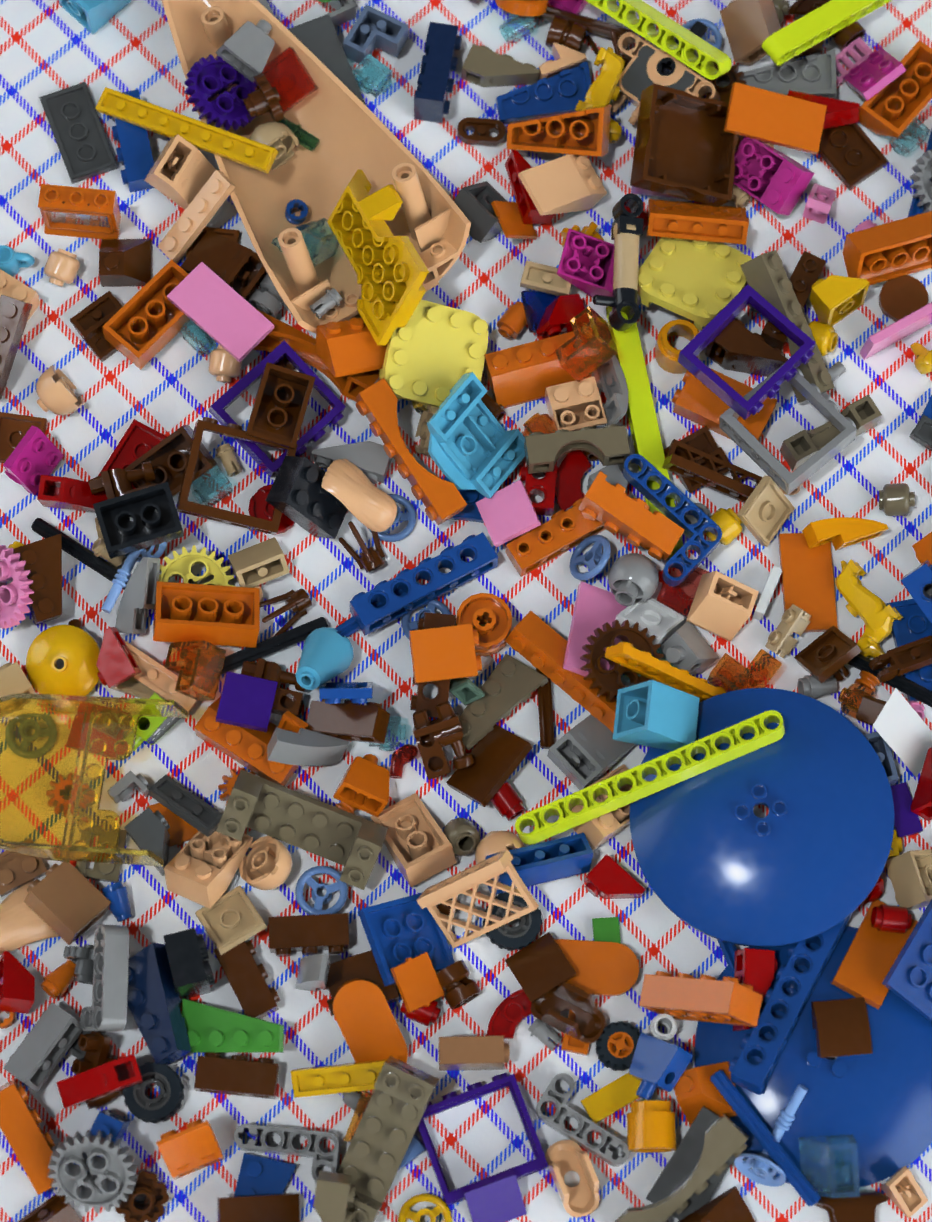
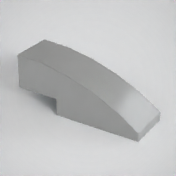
[115,557,161,634]
[267,727,349,766]
[295,954,330,992]

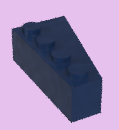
[414,22,462,124]
[127,943,192,1065]

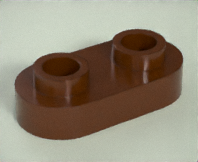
[457,117,506,146]

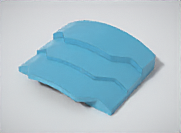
[427,372,525,498]

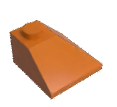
[674,1061,738,1126]

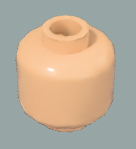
[44,248,80,287]
[208,345,242,382]

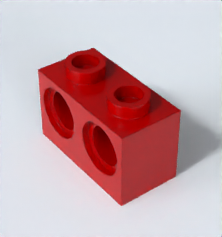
[520,462,557,516]

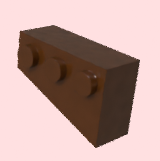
[13,534,62,626]

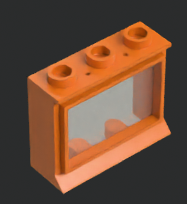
[38,184,121,239]

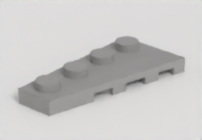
[742,49,837,98]

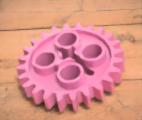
[0,545,34,629]

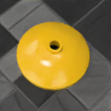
[26,625,100,702]

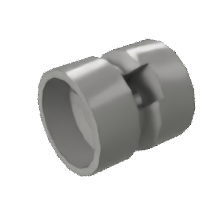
[248,273,283,318]

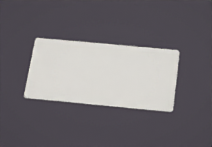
[873,688,932,777]

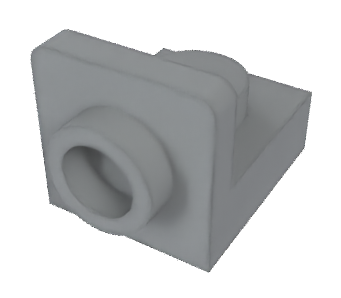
[107,770,149,804]

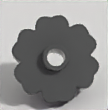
[63,944,94,985]

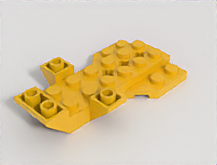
[327,169,429,346]

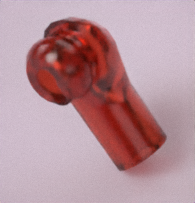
[389,744,418,779]

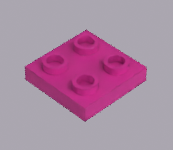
[843,48,906,101]
[3,425,64,495]

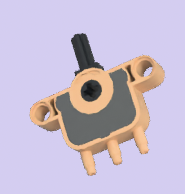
[611,21,720,125]

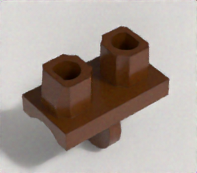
[71,1031,118,1075]

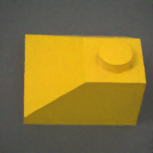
[809,275,869,326]

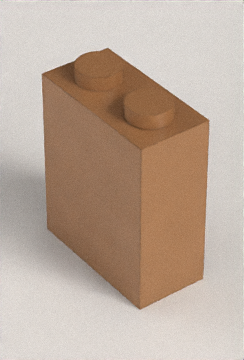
[720,0,781,66]
[24,859,111,945]
[438,1036,510,1071]

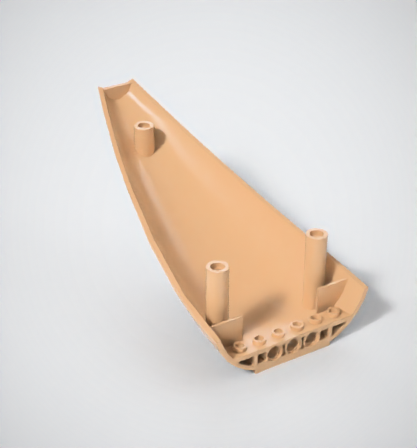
[161,0,471,333]

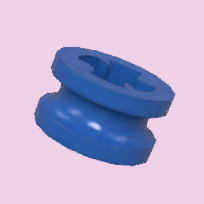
[285,199,308,224]

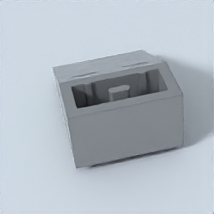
[547,714,637,790]

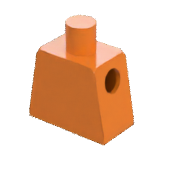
[333,754,390,817]

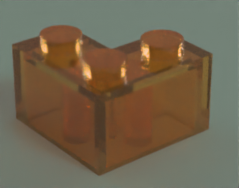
[555,306,618,382]
[164,640,226,701]
[707,648,782,692]

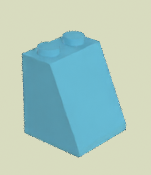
[58,0,132,35]
[613,680,699,751]

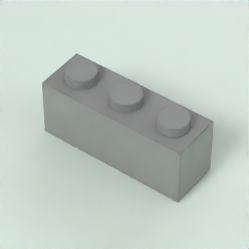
[3,1002,83,1093]

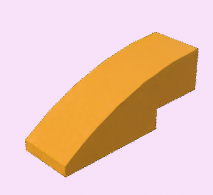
[802,517,888,551]

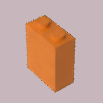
[409,624,482,684]

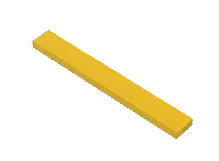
[95,87,278,174]

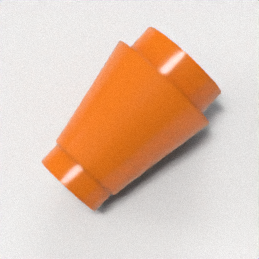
[40,960,76,999]

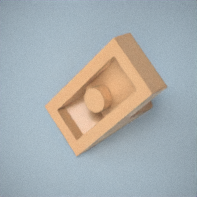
[538,43,587,80]

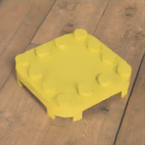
[638,237,752,330]
[379,300,488,407]

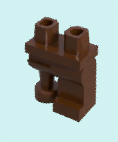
[88,461,157,500]
[241,658,306,718]
[413,701,475,780]

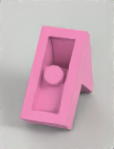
[803,183,837,224]

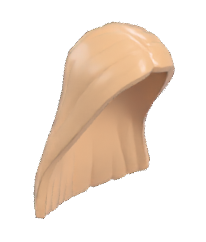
[321,459,397,532]
[0,881,59,955]

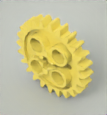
[159,545,235,587]

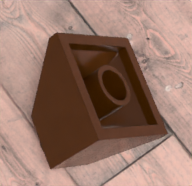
[99,239,152,287]

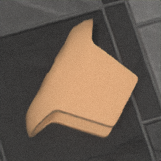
[545,1140,600,1217]

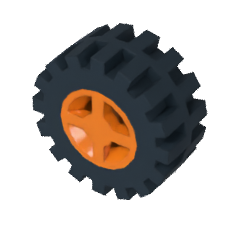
[596,1021,640,1071]

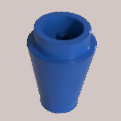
[101,881,132,922]

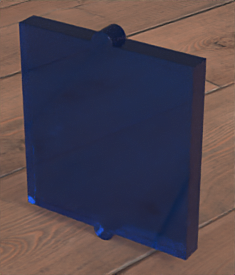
[521,291,564,336]

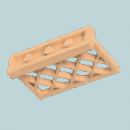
[416,849,538,949]

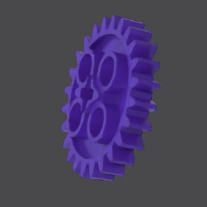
[184,54,256,131]

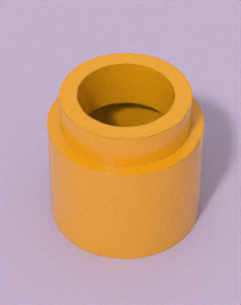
[654,319,700,374]
[627,1100,676,1153]

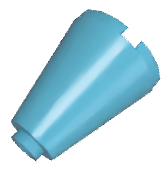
[296,627,354,690]

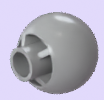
[608,553,659,606]

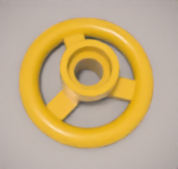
[398,1193,452,1222]

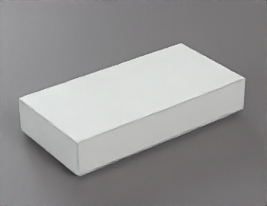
[752,566,782,621]

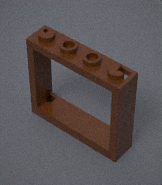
[176,417,298,535]

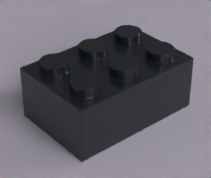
[265,456,348,539]
[93,482,184,559]
[163,928,215,1000]

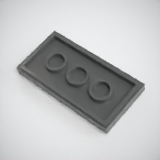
[288,14,366,104]
[39,82,118,184]
[646,1106,749,1221]

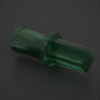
[274,117,319,151]

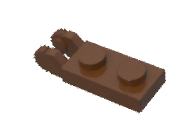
[869,635,932,682]

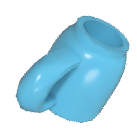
[0,245,35,277]

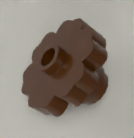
[242,73,284,122]
[115,1169,169,1222]

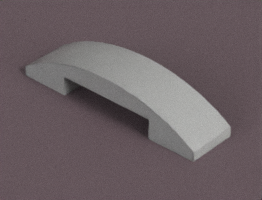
[585,332,628,425]

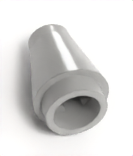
[797,675,837,699]

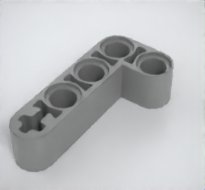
[80,924,129,1032]
[536,1073,630,1167]
[234,1124,339,1183]

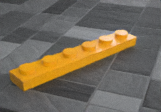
[605,642,726,702]

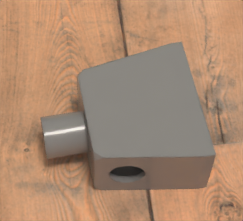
[216,20,275,82]
[660,622,719,675]

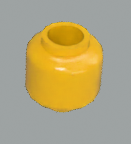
[808,321,838,356]
[705,508,743,545]

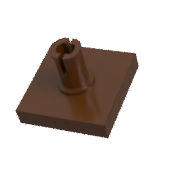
[794,625,861,684]

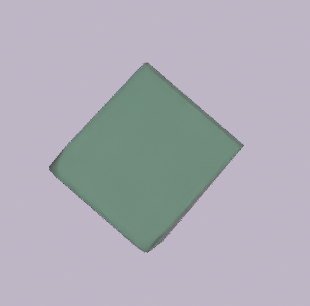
[449,678,485,706]

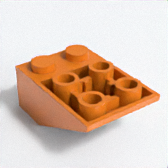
[156,1119,224,1180]

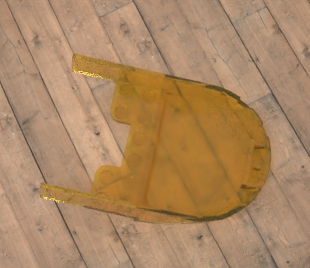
[0,693,188,866]

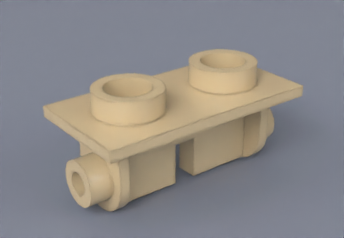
[765,604,811,658]

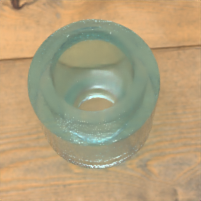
[499,15,536,43]
[180,320,217,355]

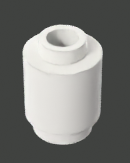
[648,1014,677,1042]

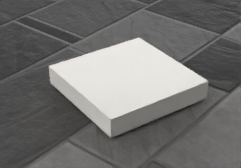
[615,598,686,645]

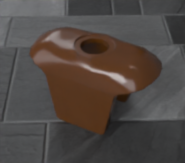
[531,981,605,1043]
[814,1192,890,1222]

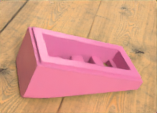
[836,37,873,87]

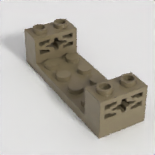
[216,769,388,890]
[337,1056,439,1222]

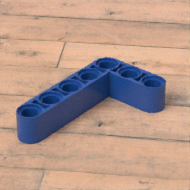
[622,454,722,587]

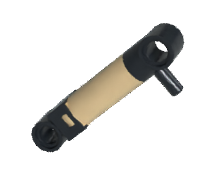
[593,193,644,331]

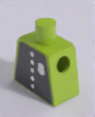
[123,693,182,751]

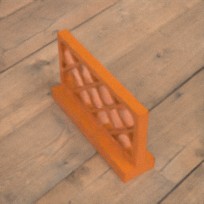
[647,199,749,245]

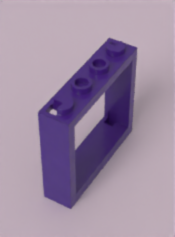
[678,284,816,420]
[209,341,346,477]
[418,1073,549,1206]

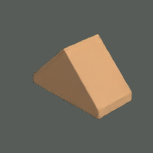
[880,1166,928,1218]

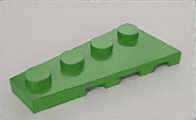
[182,999,284,1053]

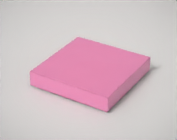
[475,480,541,548]

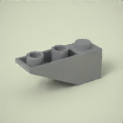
[311,441,393,484]

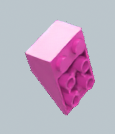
[733,137,815,216]
[557,228,614,298]

